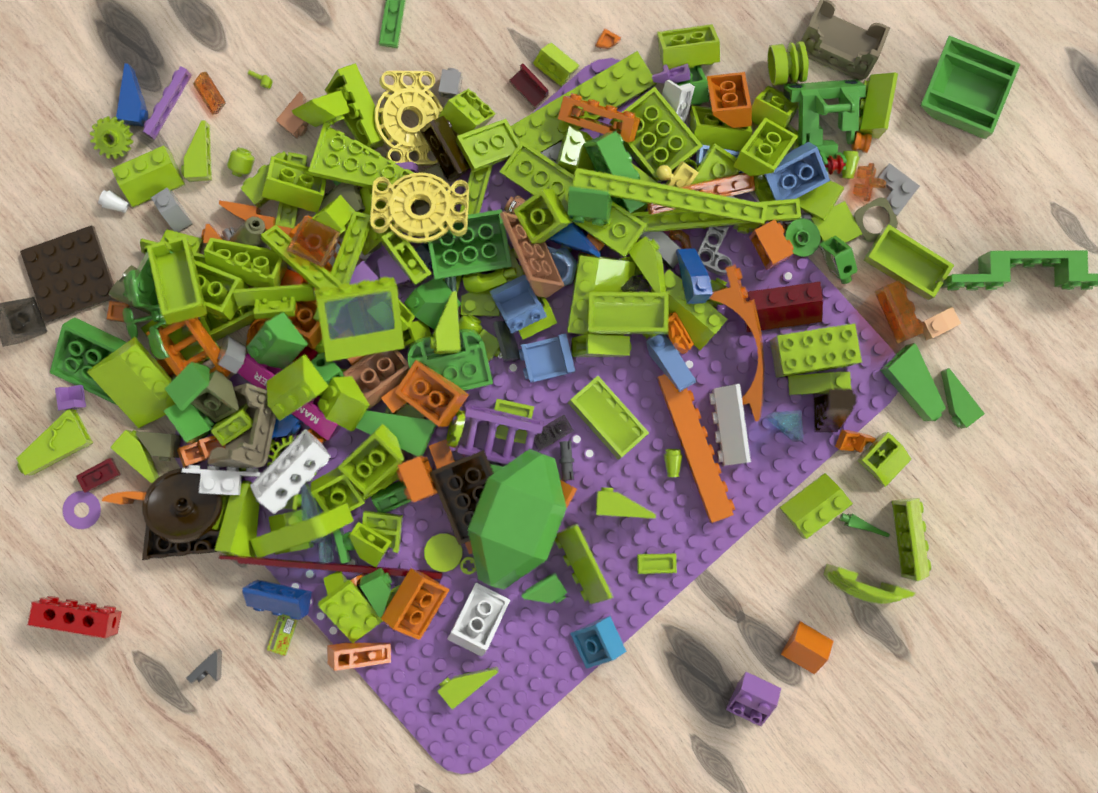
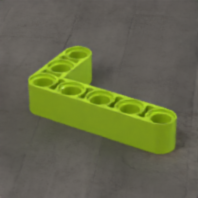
[250,503,354,558]

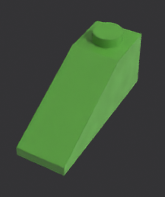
[941,368,985,429]

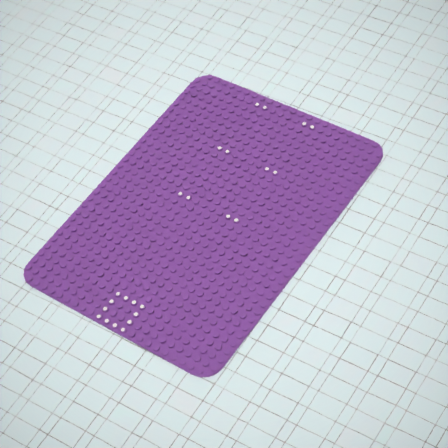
[175,58,898,774]

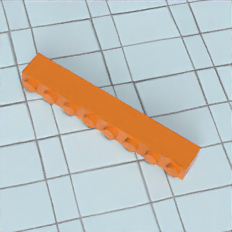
[657,374,735,523]

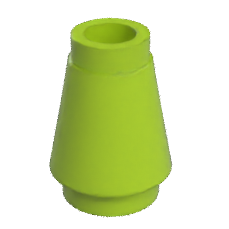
[842,151,860,179]
[663,449,683,477]

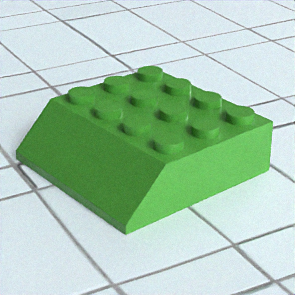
[920,35,1020,139]

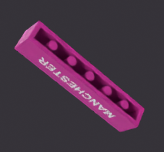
[237,352,341,441]

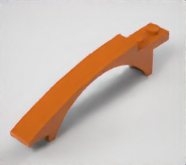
[710,264,765,421]

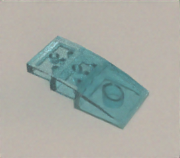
[301,484,334,563]

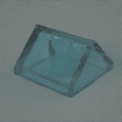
[765,410,803,442]

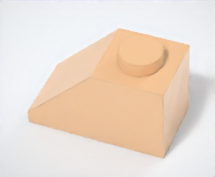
[918,307,961,341]

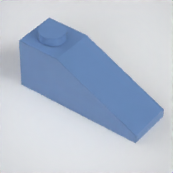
[646,334,696,392]

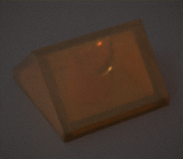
[287,215,341,268]

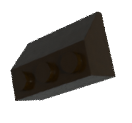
[420,116,470,180]

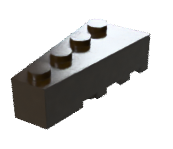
[814,389,857,432]
[142,524,220,560]

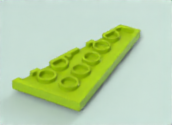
[308,122,414,191]

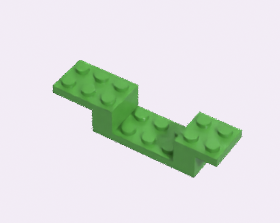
[941,250,1098,291]

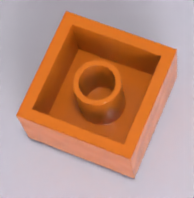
[749,220,794,270]

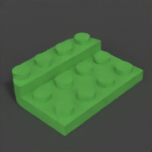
[408,329,493,390]

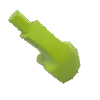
[463,268,517,293]

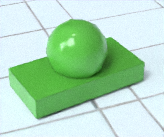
[333,527,355,564]

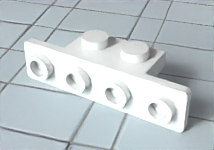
[182,465,262,495]

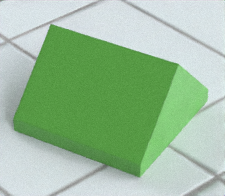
[165,362,210,411]

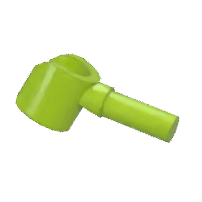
[248,70,273,89]

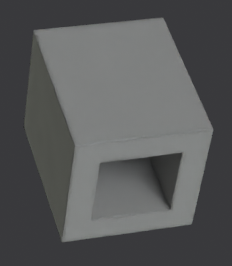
[438,68,462,98]

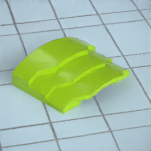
[823,564,915,604]

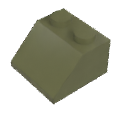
[191,370,239,422]

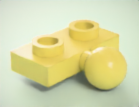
[656,161,699,187]

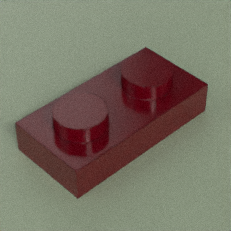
[76,458,121,493]

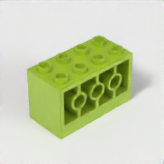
[770,323,862,378]

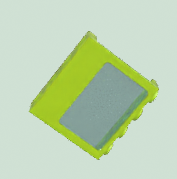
[314,277,404,362]

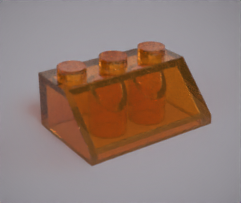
[875,280,923,344]

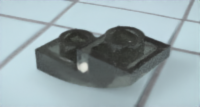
[533,415,574,452]

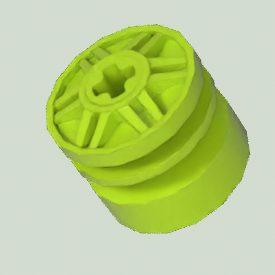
[767,41,809,86]

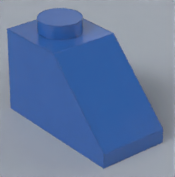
[272,414,302,439]

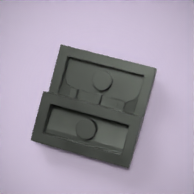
[493,321,520,362]

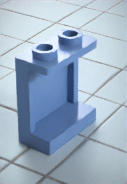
[490,274,546,334]
[518,334,575,383]

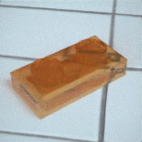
[193,72,226,115]

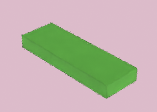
[379,0,406,49]

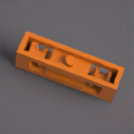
[558,93,640,142]

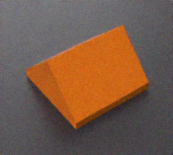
[781,621,834,675]

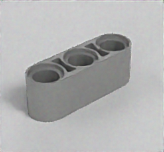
[638,231,681,269]

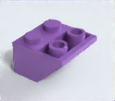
[726,672,781,726]

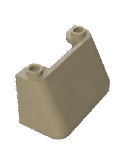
[801,0,890,80]
[207,383,276,468]

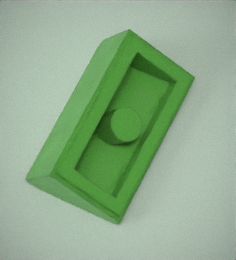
[371,481,412,513]

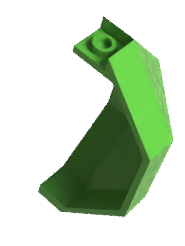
[468,449,567,589]

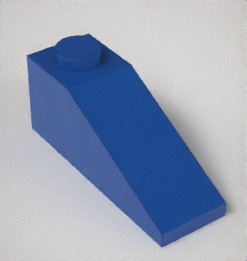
[116,63,148,127]
[549,223,601,257]
[676,248,713,304]

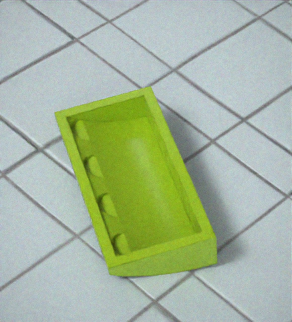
[588,292,669,334]
[568,376,649,460]

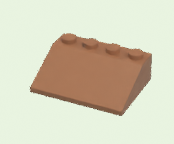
[500,212,564,298]

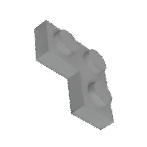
[877,163,920,216]

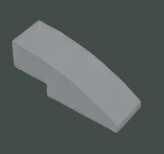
[218,335,246,374]

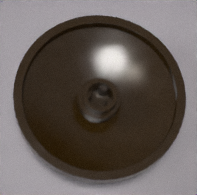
[142,468,223,543]

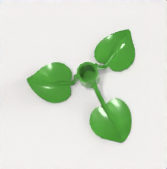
[122,270,170,359]

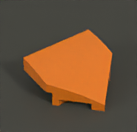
[668,311,694,354]

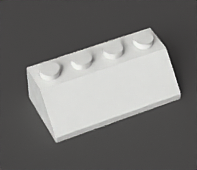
[709,384,751,466]

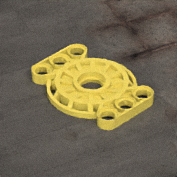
[374,71,443,166]
[370,173,469,243]

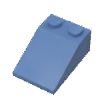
[764,142,830,201]

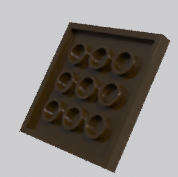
[20,225,114,323]

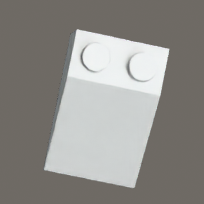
[447,583,510,657]

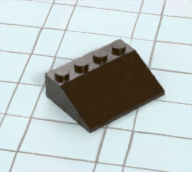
[429,450,494,545]

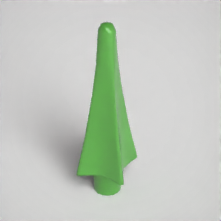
[839,513,890,537]

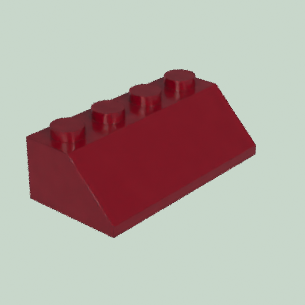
[744,282,823,333]

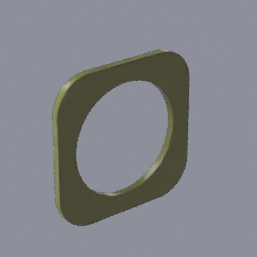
[854,197,898,242]

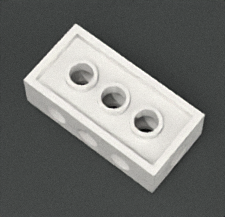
[250,429,331,514]

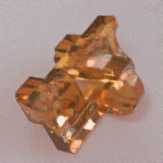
[853,163,887,202]

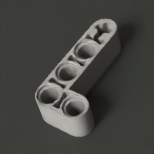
[697,196,735,276]

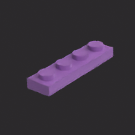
[143,66,192,140]

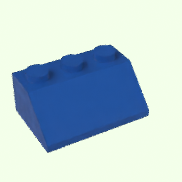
[242,579,312,620]

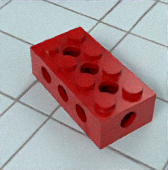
[28,596,122,638]

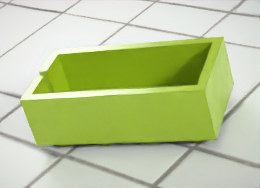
[864,224,954,300]
[147,236,207,325]

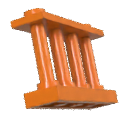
[146,317,231,377]

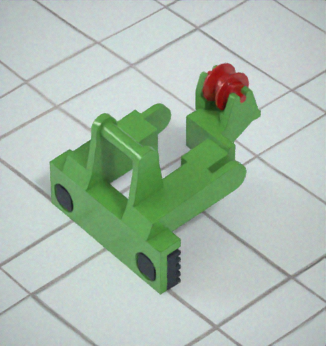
[784,79,866,175]

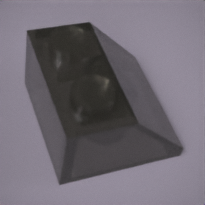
[0,297,47,347]

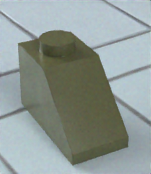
[136,431,181,461]

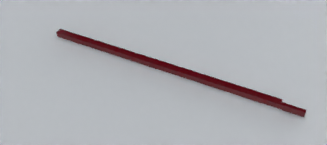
[219,554,442,579]

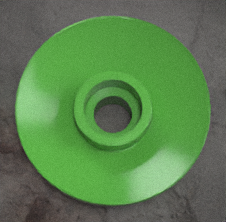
[785,219,821,257]

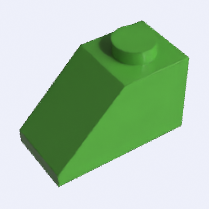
[360,568,392,618]

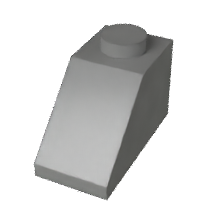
[151,188,193,232]

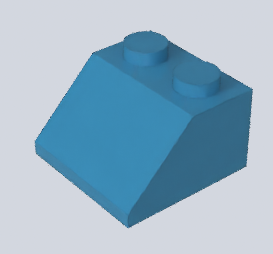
[570,616,627,669]

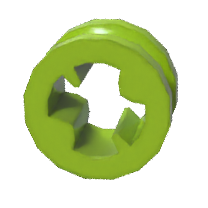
[460,557,476,575]

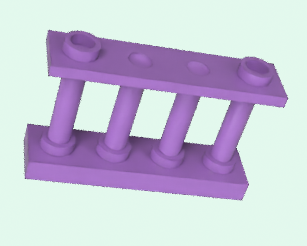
[457,404,544,464]

